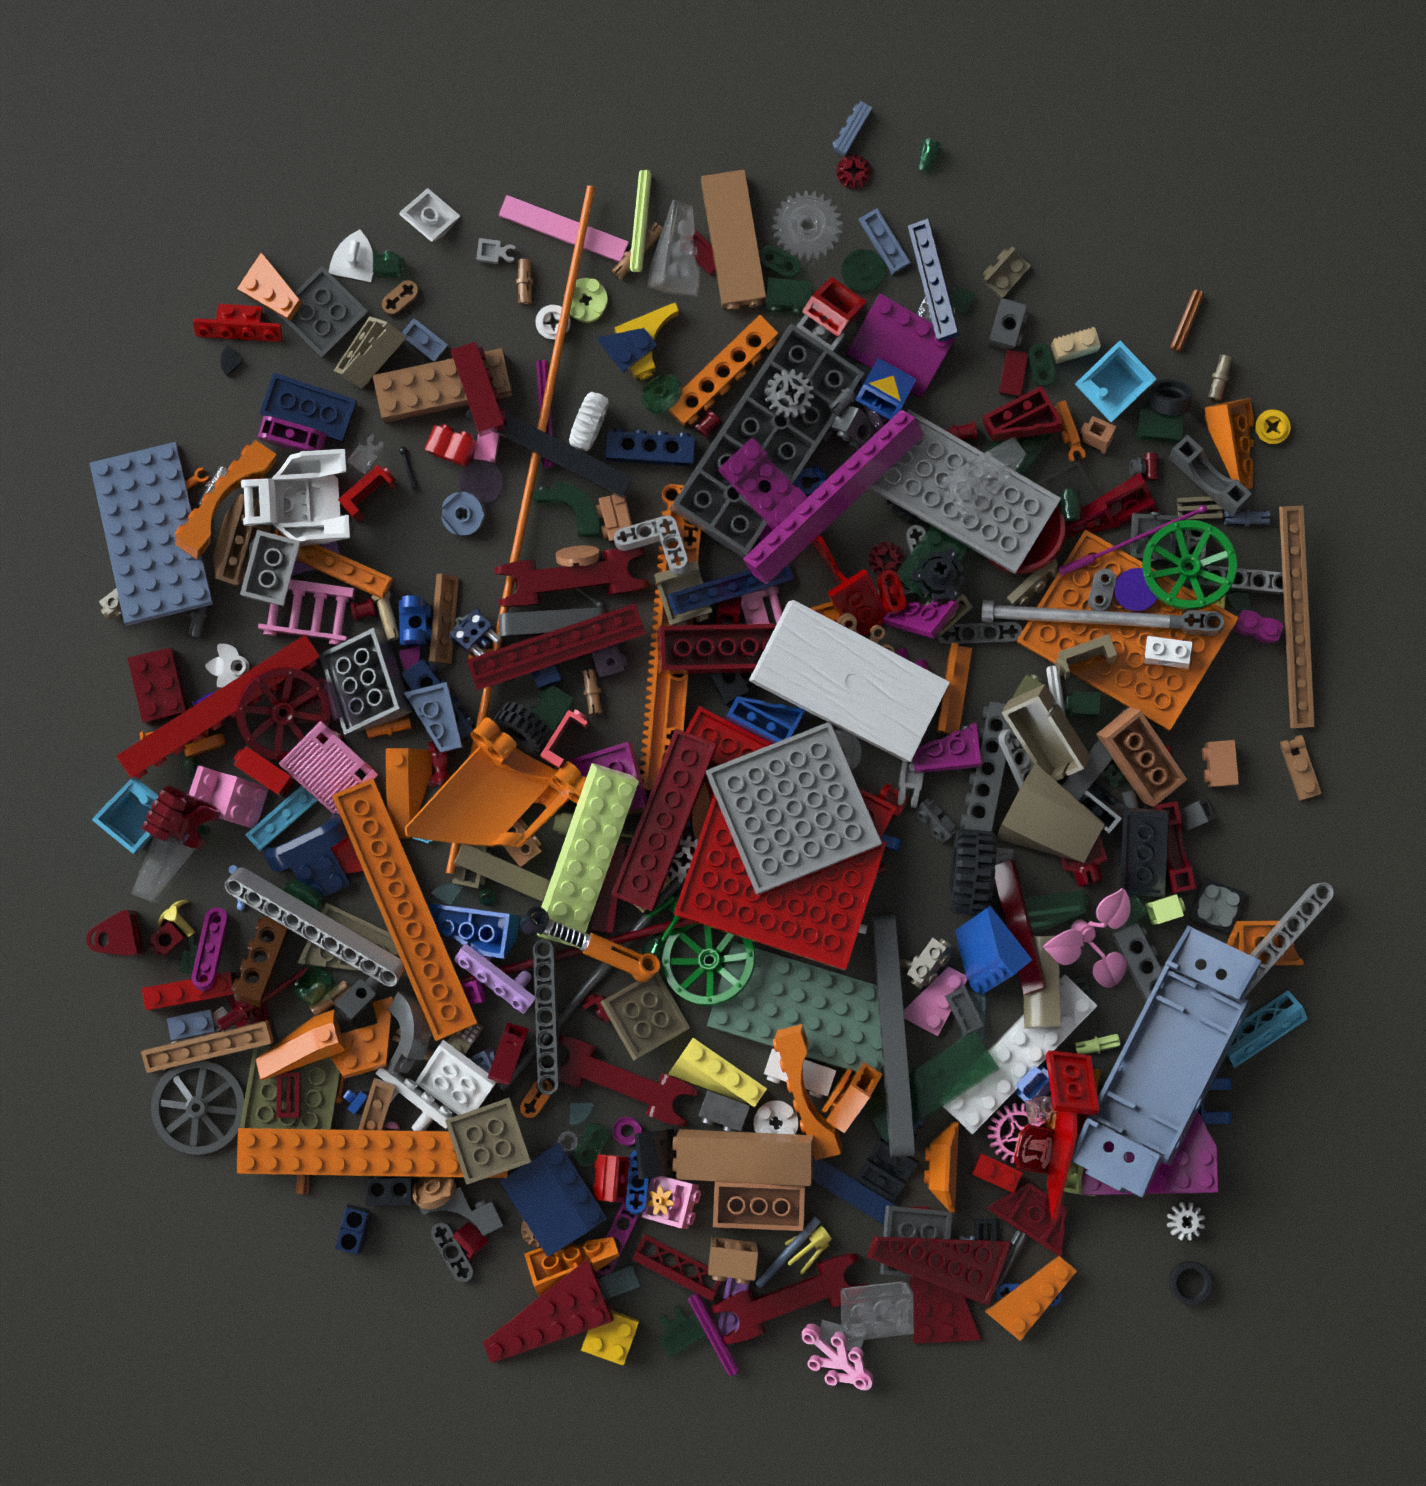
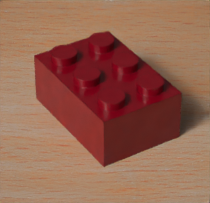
[127,647,189,724]

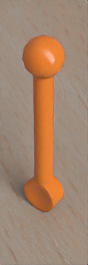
[336,1074,345,1104]

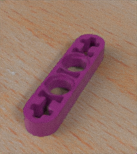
[597,1193,643,1275]

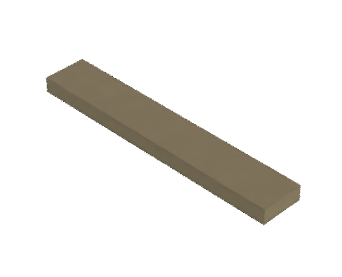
[454,844,550,902]

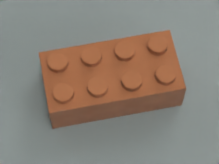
[1096,707,1187,807]
[713,1181,805,1231]

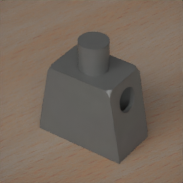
[335,977,382,1024]

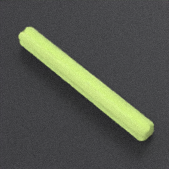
[630,170,652,272]

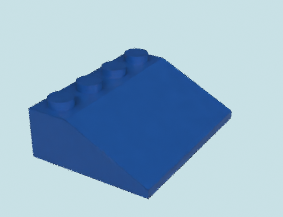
[955,906,1032,996]

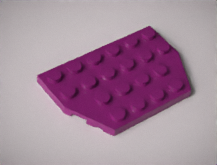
[1082,1111,1219,1196]

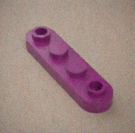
[191,907,229,991]

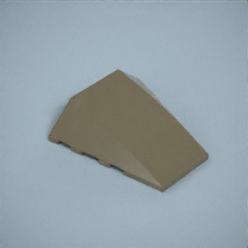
[996,762,1105,863]

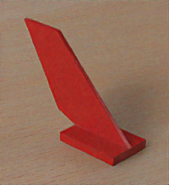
[1046,1050,1099,1221]

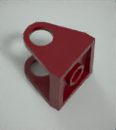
[86,910,145,956]

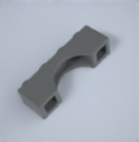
[1169,435,1252,517]

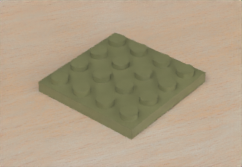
[240,1045,341,1129]

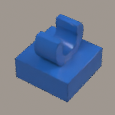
[343,1089,369,1115]

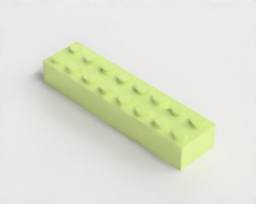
[536,763,639,948]

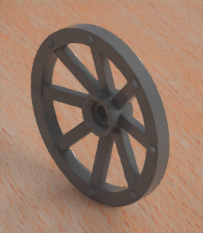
[151,1060,245,1155]

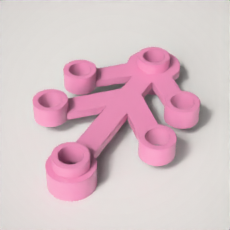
[802,1323,873,1390]

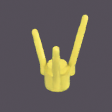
[785,1226,832,1274]

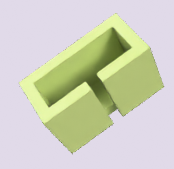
[1145,894,1185,925]

